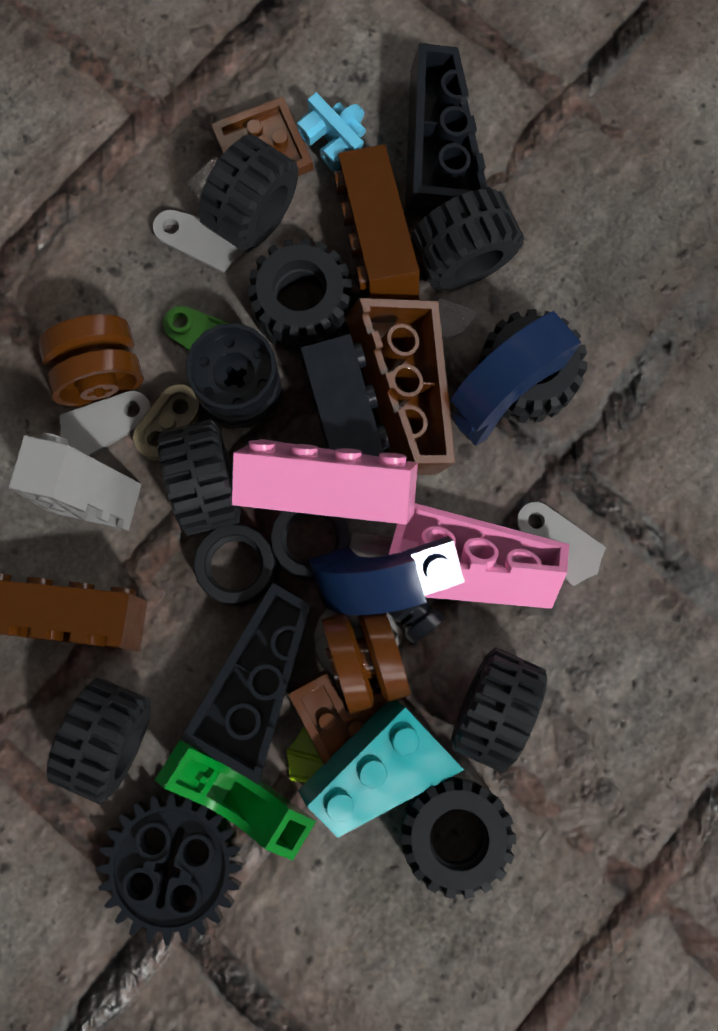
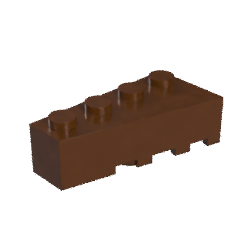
[333,144,419,300]
[345,298,455,475]
[0,573,148,652]

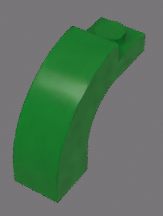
[155,740,316,861]

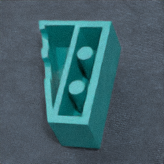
[298,700,464,838]

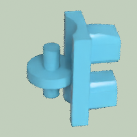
[296,92,366,171]

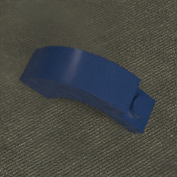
[450,311,581,446]
[309,536,464,615]

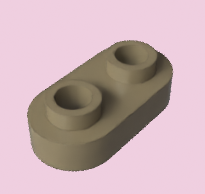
[133,384,202,461]

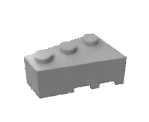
[9,433,142,531]

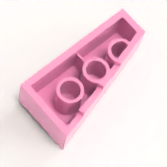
[232,439,418,525]
[389,503,569,609]

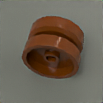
[38,314,144,406]
[321,613,411,714]

